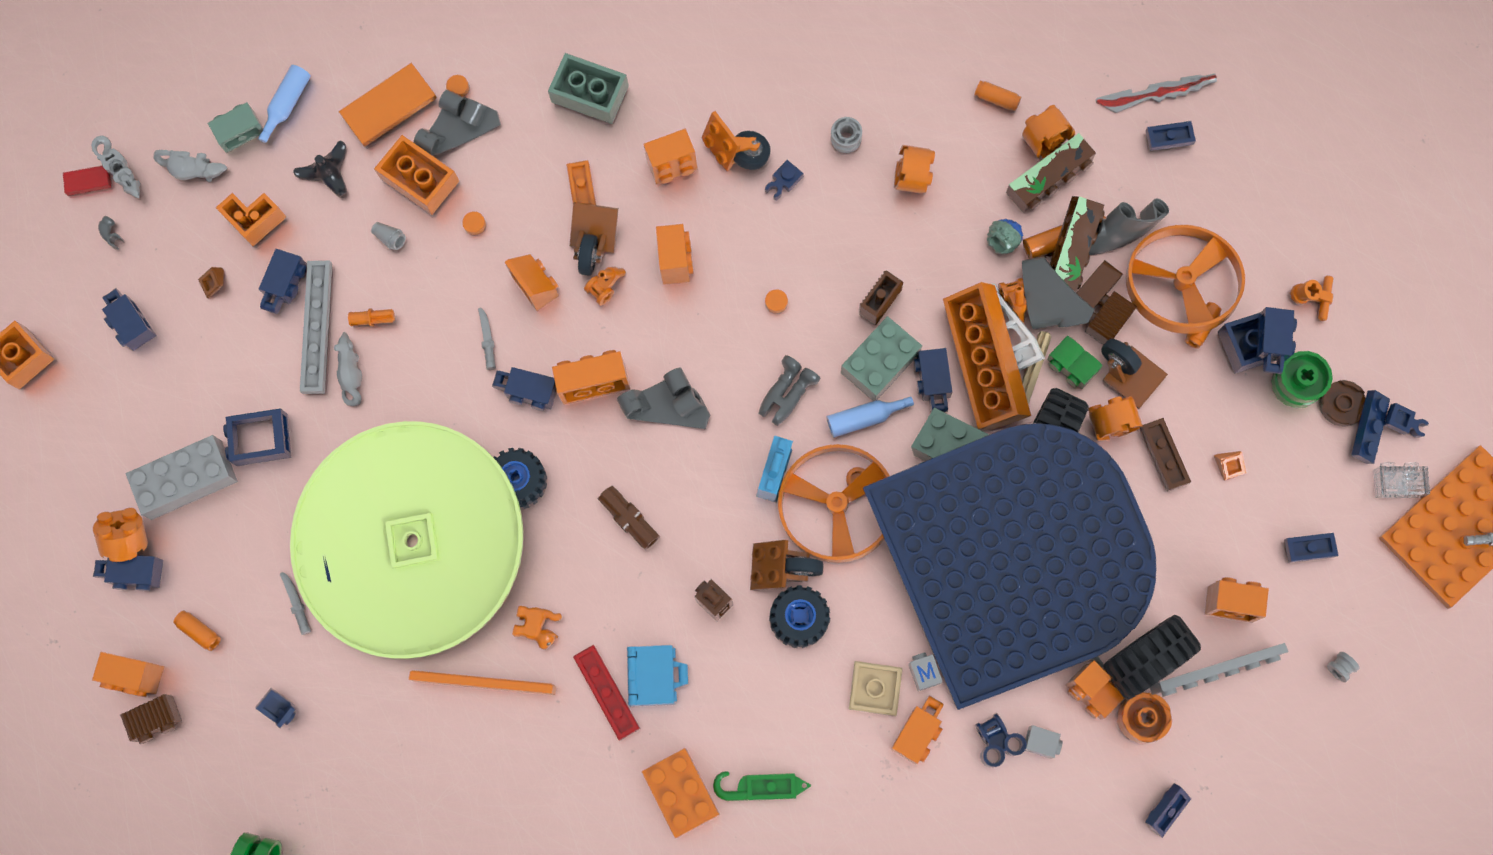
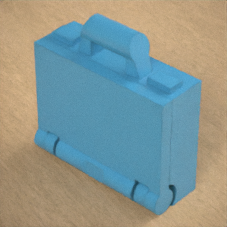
[756,435,793,502]
[627,645,688,707]

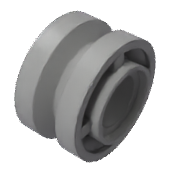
[831,117,862,153]

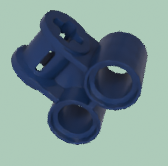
[975,713,1027,768]

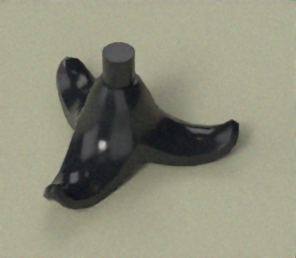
[293,140,347,197]

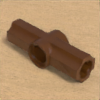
[597,486,660,550]

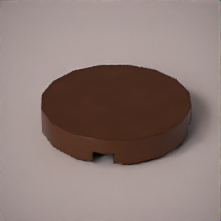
[1319,380,1366,427]

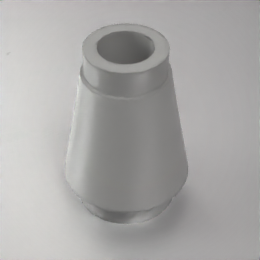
[371,222,406,250]

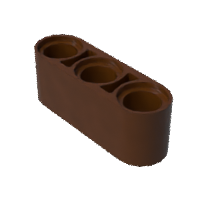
[1076,260,1123,309]

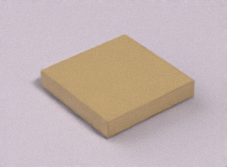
[848,661,902,716]

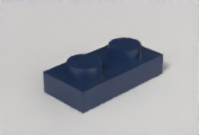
[1145,121,1196,151]
[1284,533,1339,563]
[1145,783,1191,838]

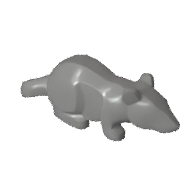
[91,136,140,198]
[153,150,227,182]
[334,332,362,406]

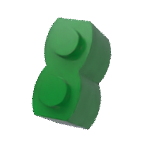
[1047,335,1103,389]

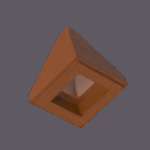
[198,267,224,298]

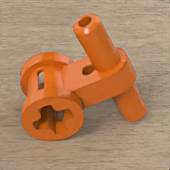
[584,267,626,306]
[1290,276,1334,321]
[998,278,1027,323]

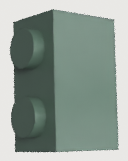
[208,102,263,153]

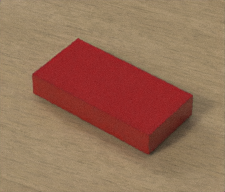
[63,166,112,196]

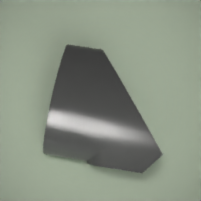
[413,90,501,155]
[1089,198,1169,255]
[1022,256,1095,330]
[617,368,710,429]

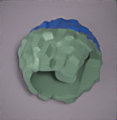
[987,219,1023,254]

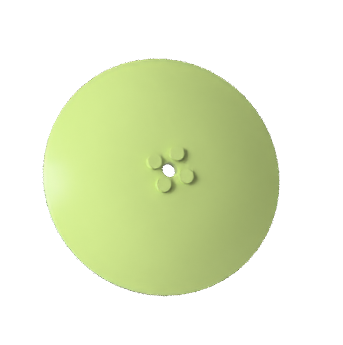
[290,421,523,659]

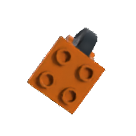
[701,111,771,171]

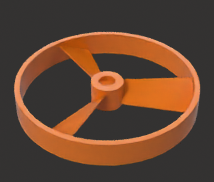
[1126,225,1245,334]
[778,444,890,563]

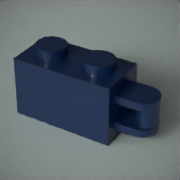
[259,249,307,314]
[102,288,157,351]
[1256,307,1297,374]
[914,348,953,412]
[492,367,557,411]
[93,556,163,591]

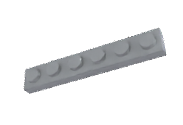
[300,261,332,394]
[1150,643,1288,697]

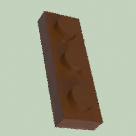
[1140,418,1191,492]

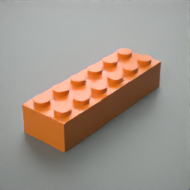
[943,282,1031,431]

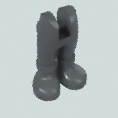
[758,355,821,426]

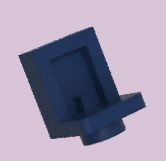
[255,688,296,728]

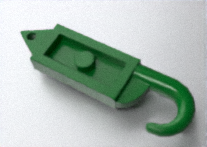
[713,771,811,801]

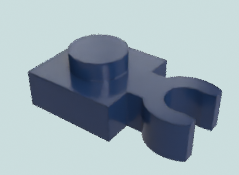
[765,160,804,201]
[1384,403,1429,438]

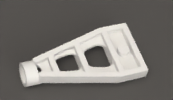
[992,284,1045,371]

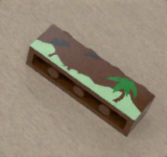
[1006,133,1096,212]
[1050,196,1105,292]

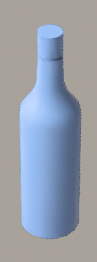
[258,65,311,143]
[826,397,914,438]

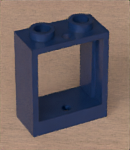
[223,408,291,466]

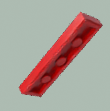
[573,645,640,741]

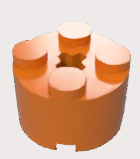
[1022,105,1075,159]
[894,145,935,194]
[1088,396,1143,441]
[93,508,148,562]
[1117,693,1172,743]

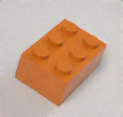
[374,135,459,215]
[552,350,630,405]
[642,748,720,838]

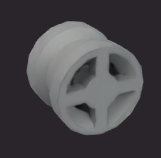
[1327,651,1360,682]

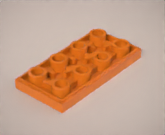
[338,63,437,147]

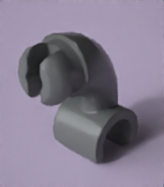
[98,216,124,250]

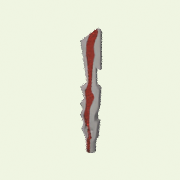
[1096,73,1217,113]

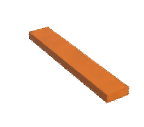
[409,670,556,695]

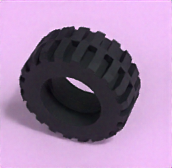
[1033,388,1089,432]
[1103,615,1201,699]

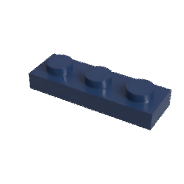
[1351,390,1390,464]

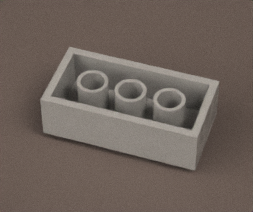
[125,435,238,520]

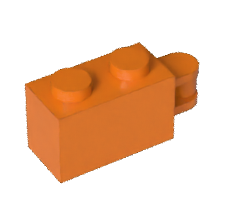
[891,695,944,765]

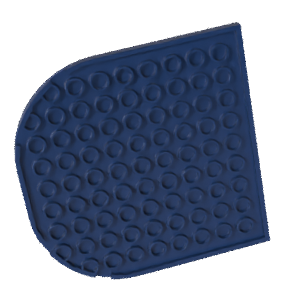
[863,423,1156,710]

